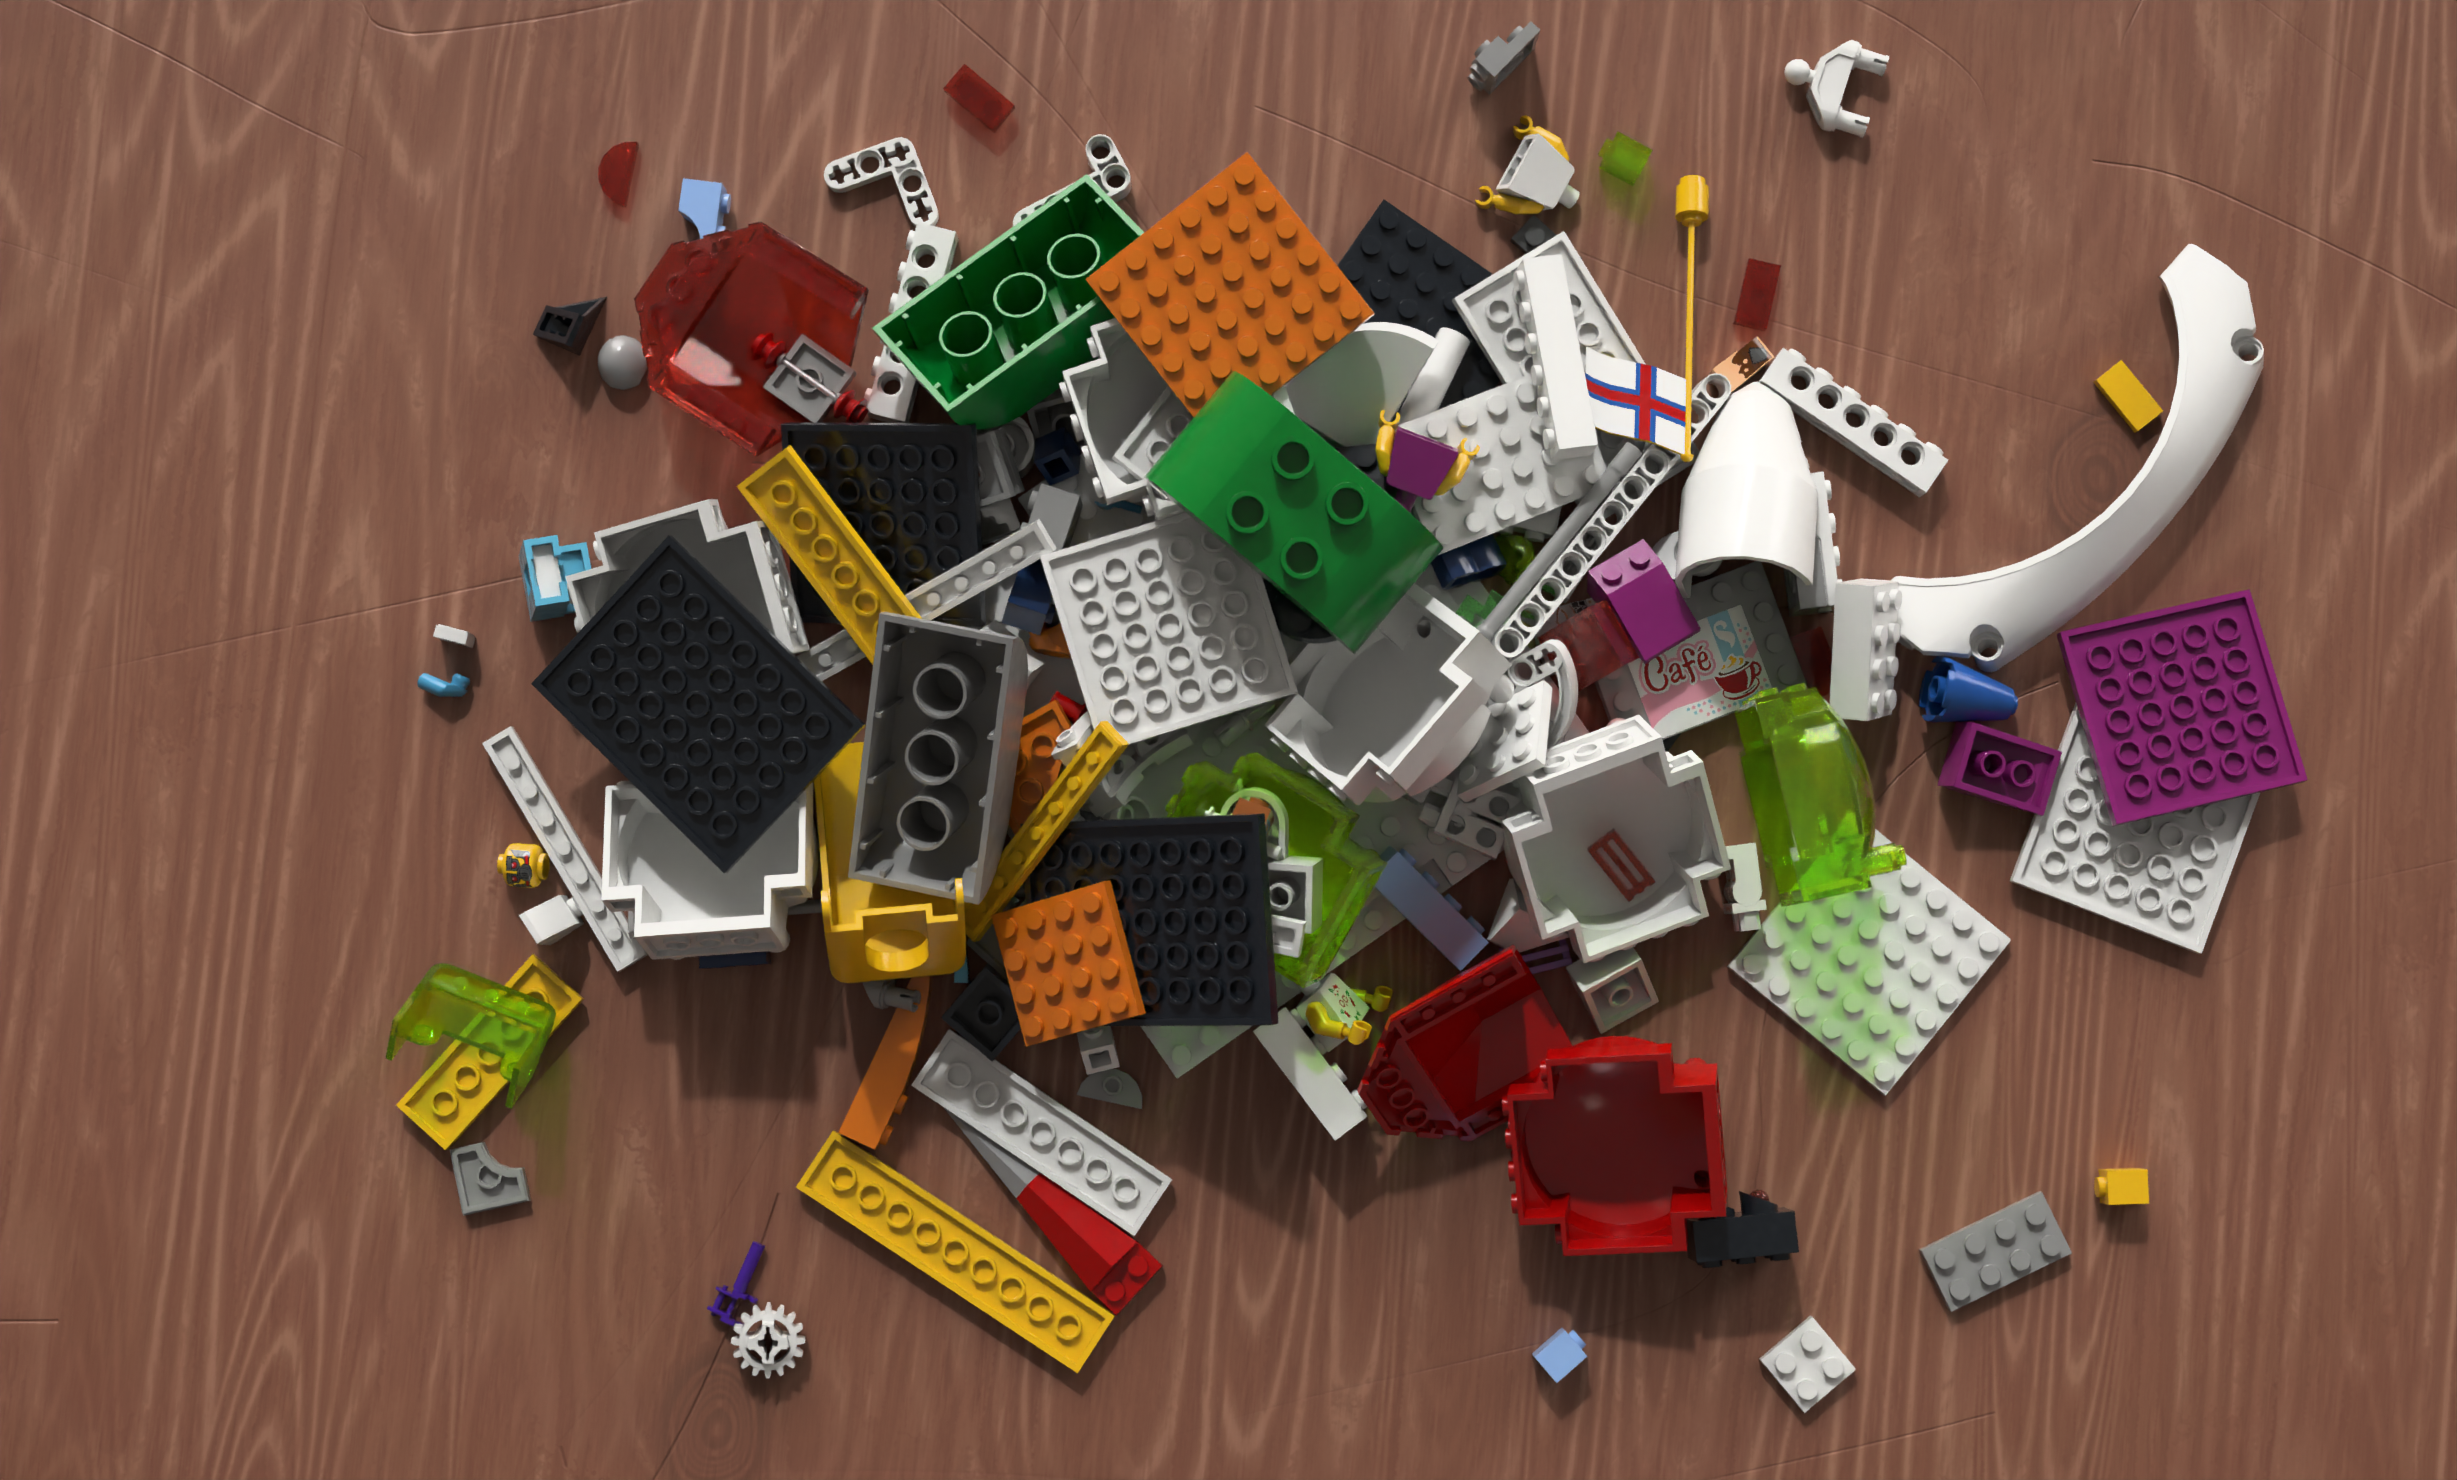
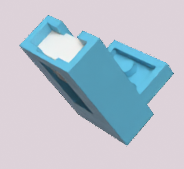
[519,535,591,622]

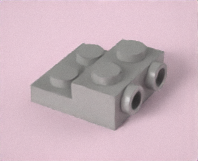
[1467,21,1540,95]

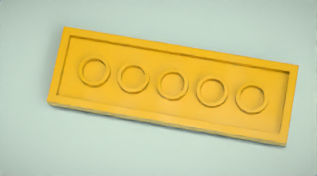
[396,954,584,1150]

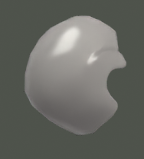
[598,335,648,390]

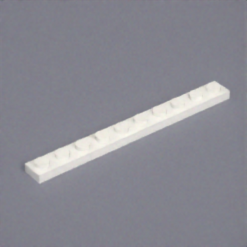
[796,519,1057,681]

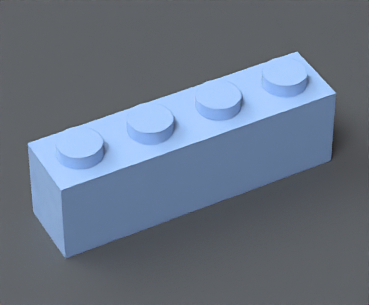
[1362,845,1489,971]

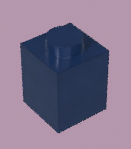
[1034,427,1081,486]

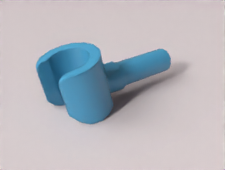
[1095,500,1143,514]

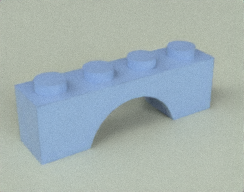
[665,178,731,319]

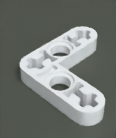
[824,137,939,227]

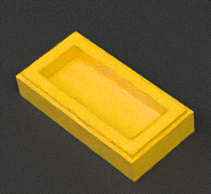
[2093,360,2163,433]

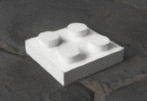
[1759,1316,1856,1413]

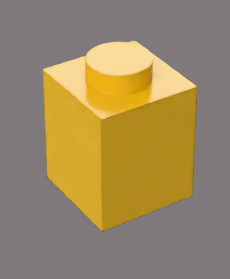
[2094,1168,2149,1205]

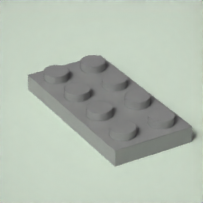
[1919,1191,2072,1312]

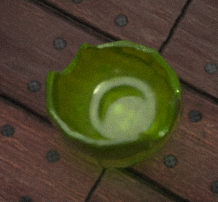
[1495,534,1536,586]

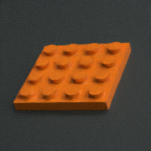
[991,880,1146,1047]

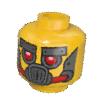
[497,843,550,888]

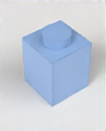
[1532,1328,1587,1383]

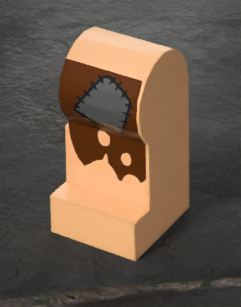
[1708,336,1774,395]

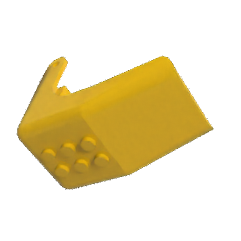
[814,742,966,983]

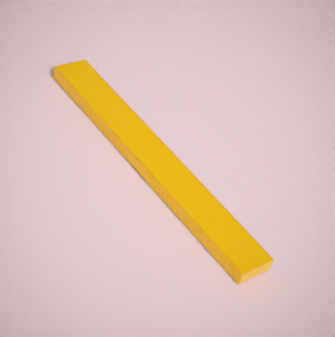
[964,721,1129,942]

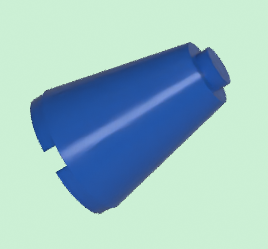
[1919,656,2018,723]

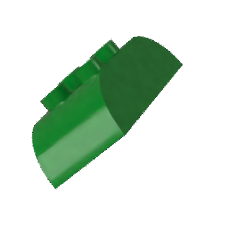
[872,174,1144,430]
[1144,371,1443,654]

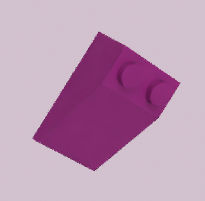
[1587,539,1701,664]
[1938,722,2062,816]

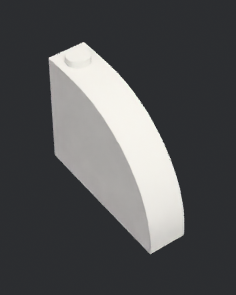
[1285,322,1439,447]

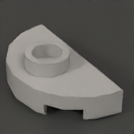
[1077,1069,1143,1109]

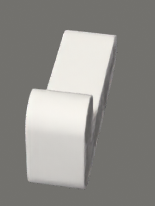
[1013,134,1131,226]

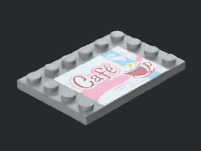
[1575,561,1807,740]

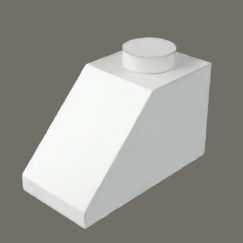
[519,895,584,945]

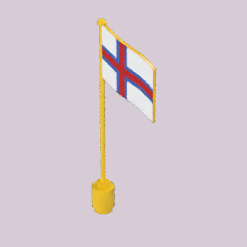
[1585,175,1709,463]

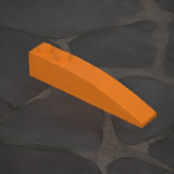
[838,976,933,1150]

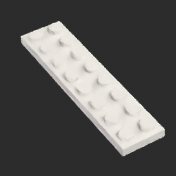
[912,1029,1172,1236]

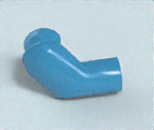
[417,673,470,697]

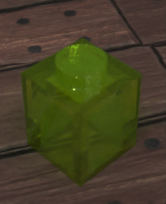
[1598,132,1653,186]

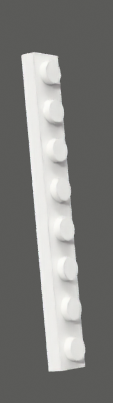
[482,726,648,972]

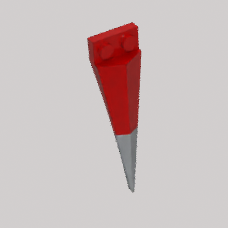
[944,1108,1163,1315]

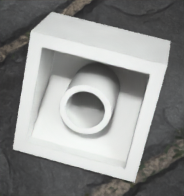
[1566,948,1659,1034]

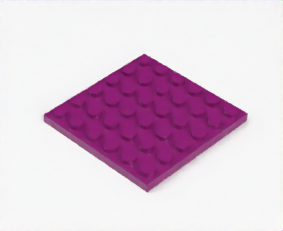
[2057,589,2308,826]

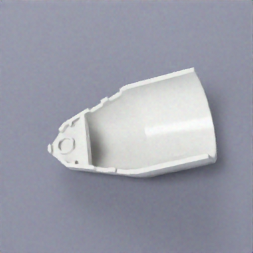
[1675,382,1818,598]

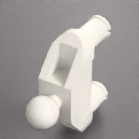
[1784,40,1889,138]

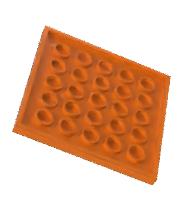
[1085,152,1375,418]

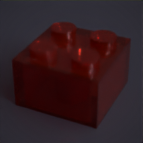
[1537,599,1639,692]

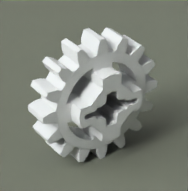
[731,1302,805,1378]

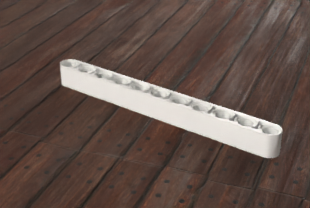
[1491,373,1731,660]

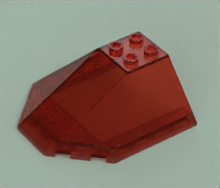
[634,222,869,457]

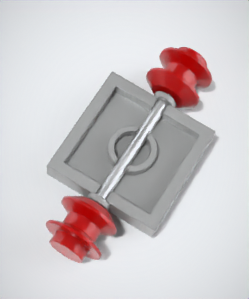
[751,332,868,423]

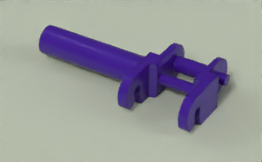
[707,1241,765,1326]

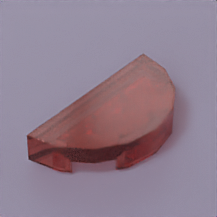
[598,142,639,208]

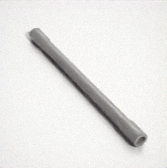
[1476,442,1642,642]

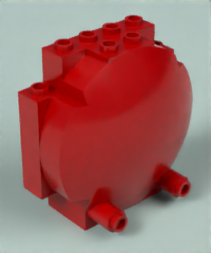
[1502,1036,1728,1256]

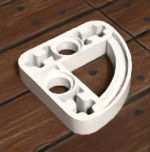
[1487,639,1578,748]

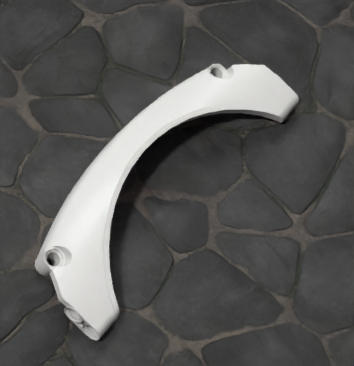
[1891,244,2264,672]

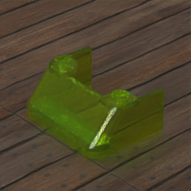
[386,963,556,1109]

